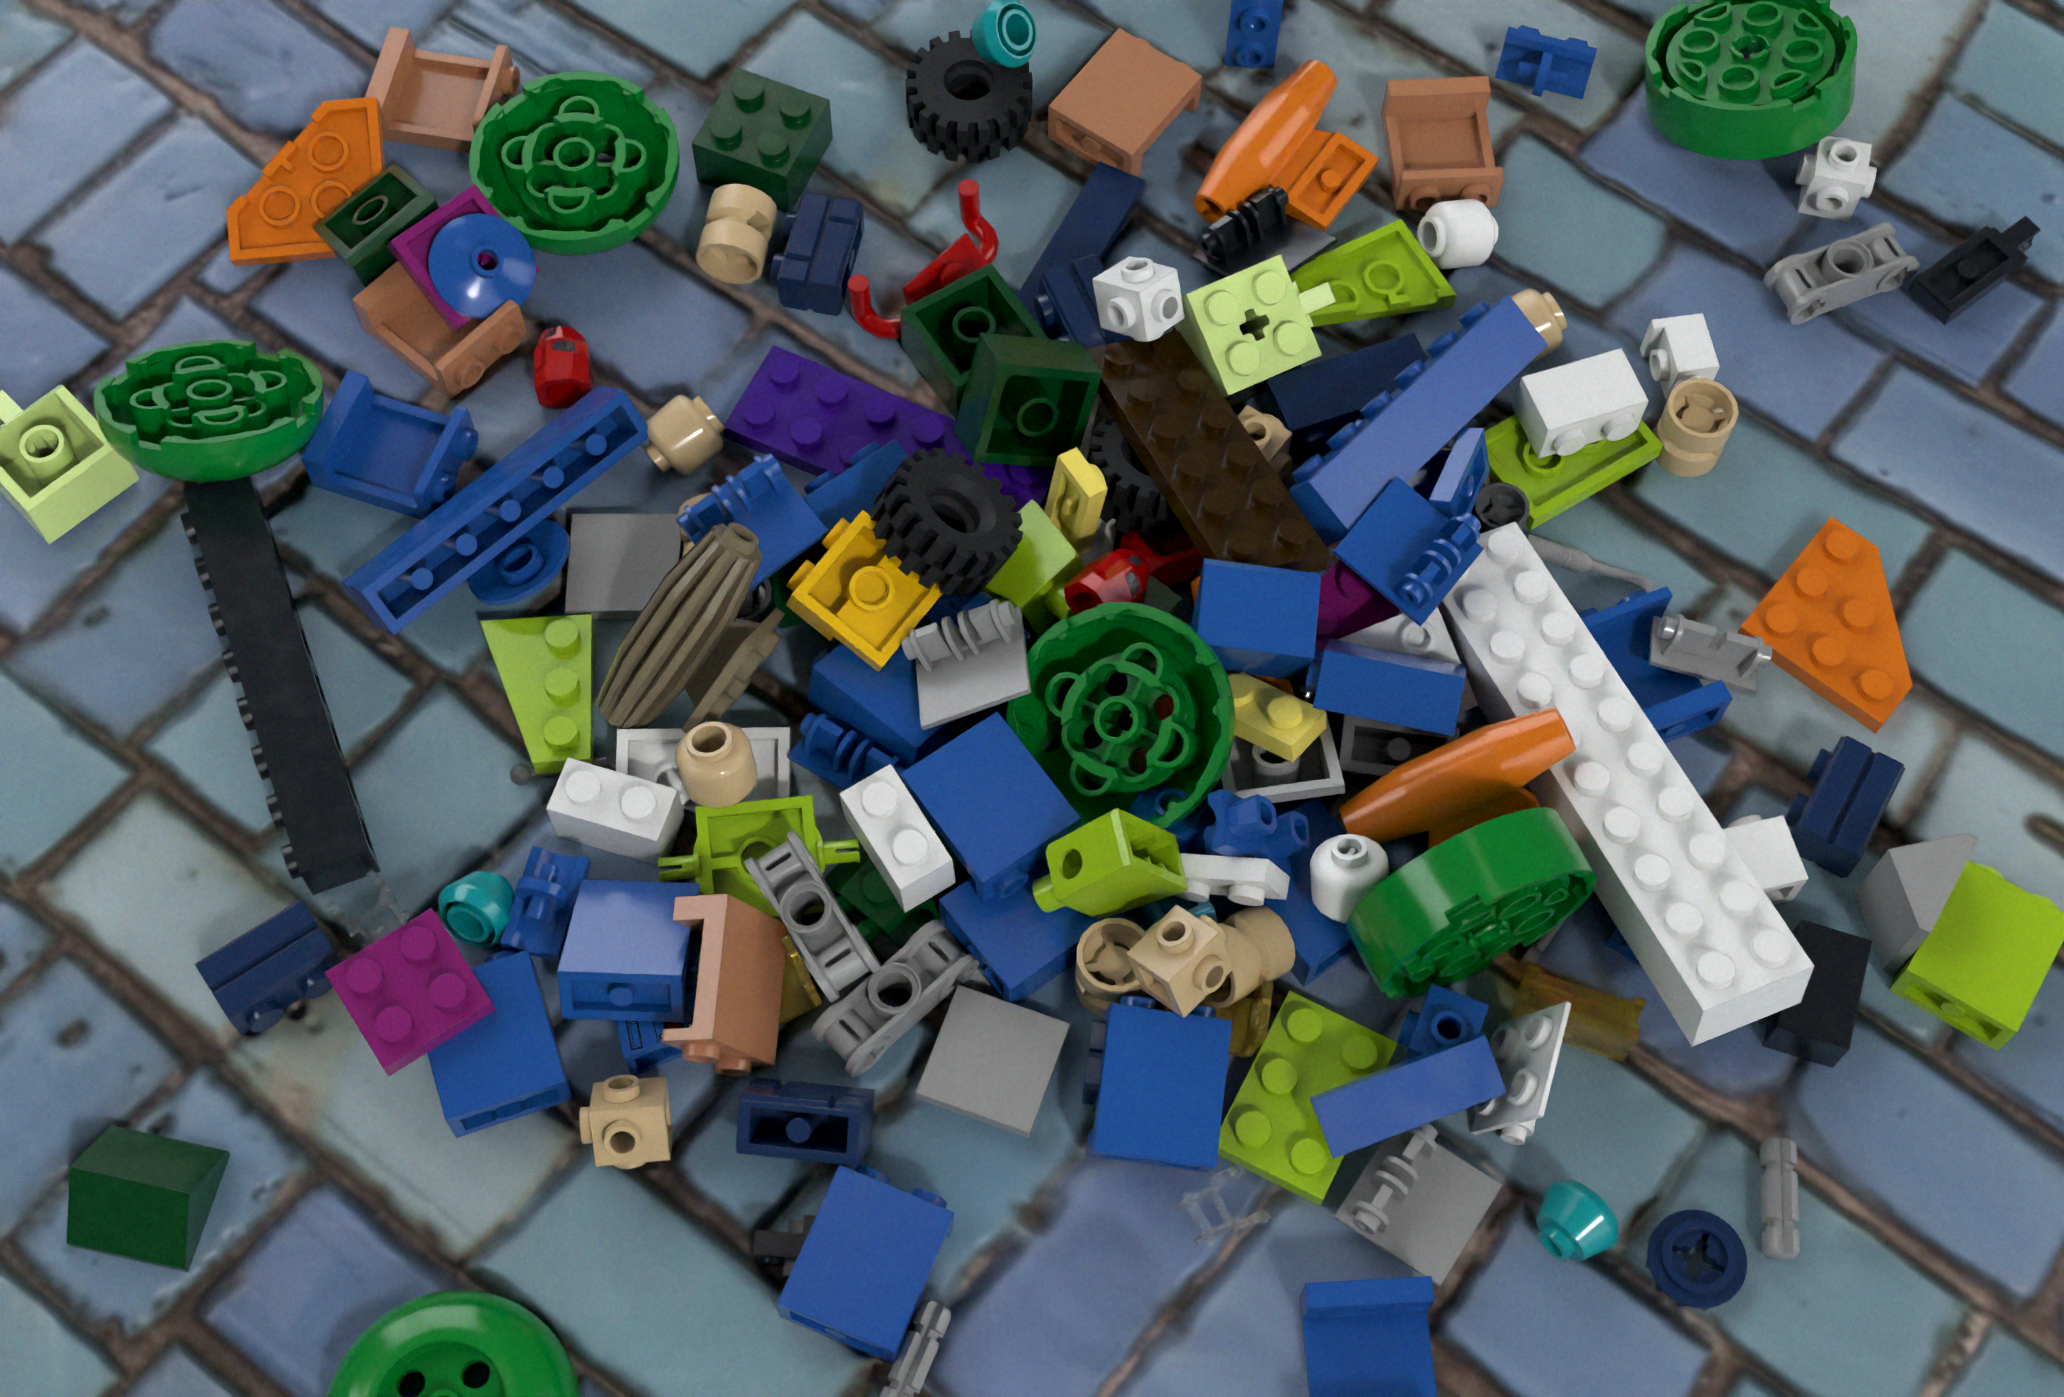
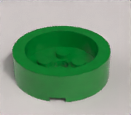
[1645,0,1857,160]
[1346,807,1598,1000]

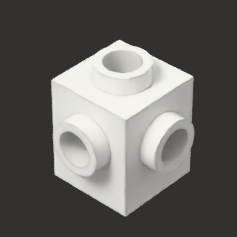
[1795,136,1877,222]
[1092,256,1185,342]

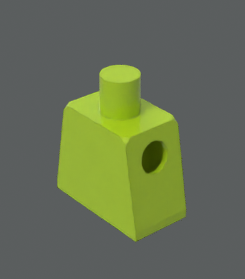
[974,499,1085,634]
[1032,808,1188,919]

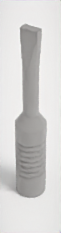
[1528,534,1655,592]

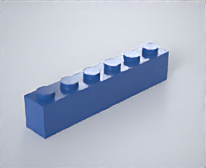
[1288,294,1548,547]
[341,385,649,635]

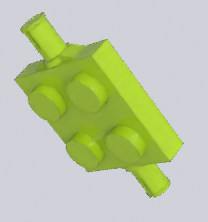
[658,795,860,918]

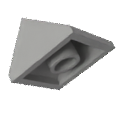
[1217,704,1345,803]
[1853,832,1979,975]

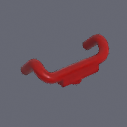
[848,179,999,340]

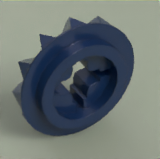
[1645,1210,1747,1311]

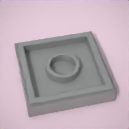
[565,513,683,620]
[916,985,1070,1139]

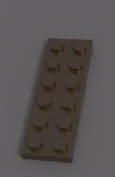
[1085,331,1330,572]

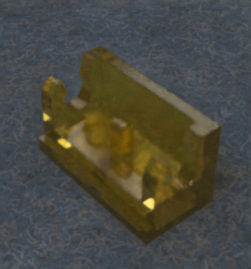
[1509,961,1646,1062]

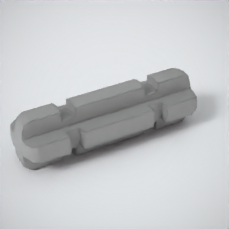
[1760,1137,1800,1260]
[879,1299,951,1397]

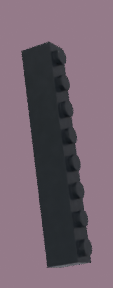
[180,476,381,895]

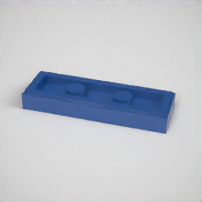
[1309,1032,1507,1159]

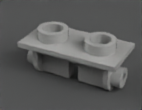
[1649,613,1772,694]

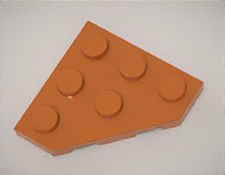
[226,96,385,267]
[1737,516,1913,734]

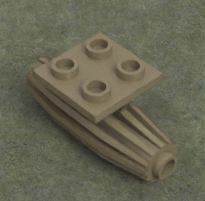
[595,522,785,734]

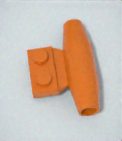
[1193,60,1380,232]
[1339,706,1577,850]

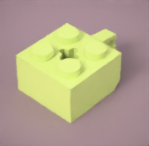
[1174,254,1336,397]
[0,385,139,545]

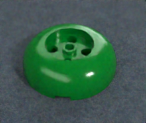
[469,71,680,256]
[93,339,324,482]
[1007,602,1236,829]
[326,1290,581,1397]

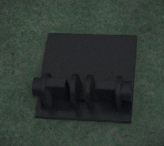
[1191,186,1338,277]

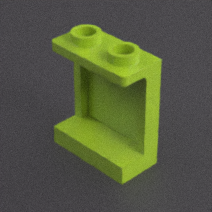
[1889,860,2064,1051]

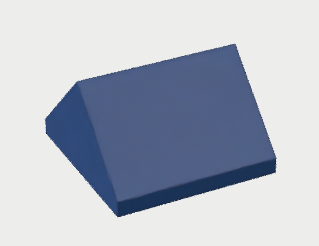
[1191,558,1321,681]

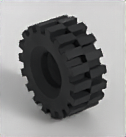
[905,30,1033,163]
[1086,414,1189,540]
[871,448,1023,596]

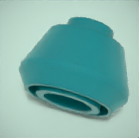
[971,0,1038,68]
[438,871,516,948]
[1536,1180,1618,1261]

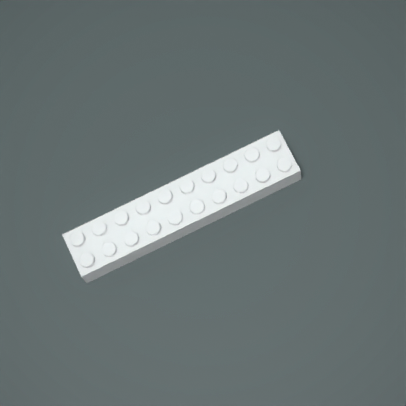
[1438,522,1814,1047]

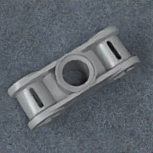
[1763,222,1920,325]
[744,829,883,1002]
[811,919,979,1078]

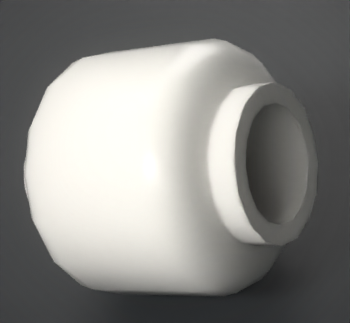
[1417,199,1499,269]
[1310,834,1389,924]

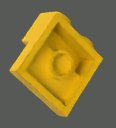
[786,510,943,672]

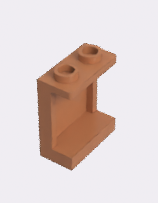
[365,27,520,153]
[1048,28,1202,177]
[1381,76,1505,212]
[352,261,527,400]
[661,894,788,1076]

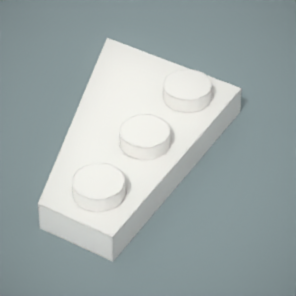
[616,727,791,815]

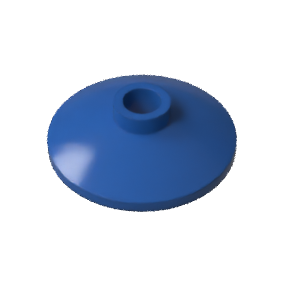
[428,214,536,320]
[468,519,570,606]

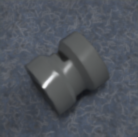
[1471,482,1530,534]

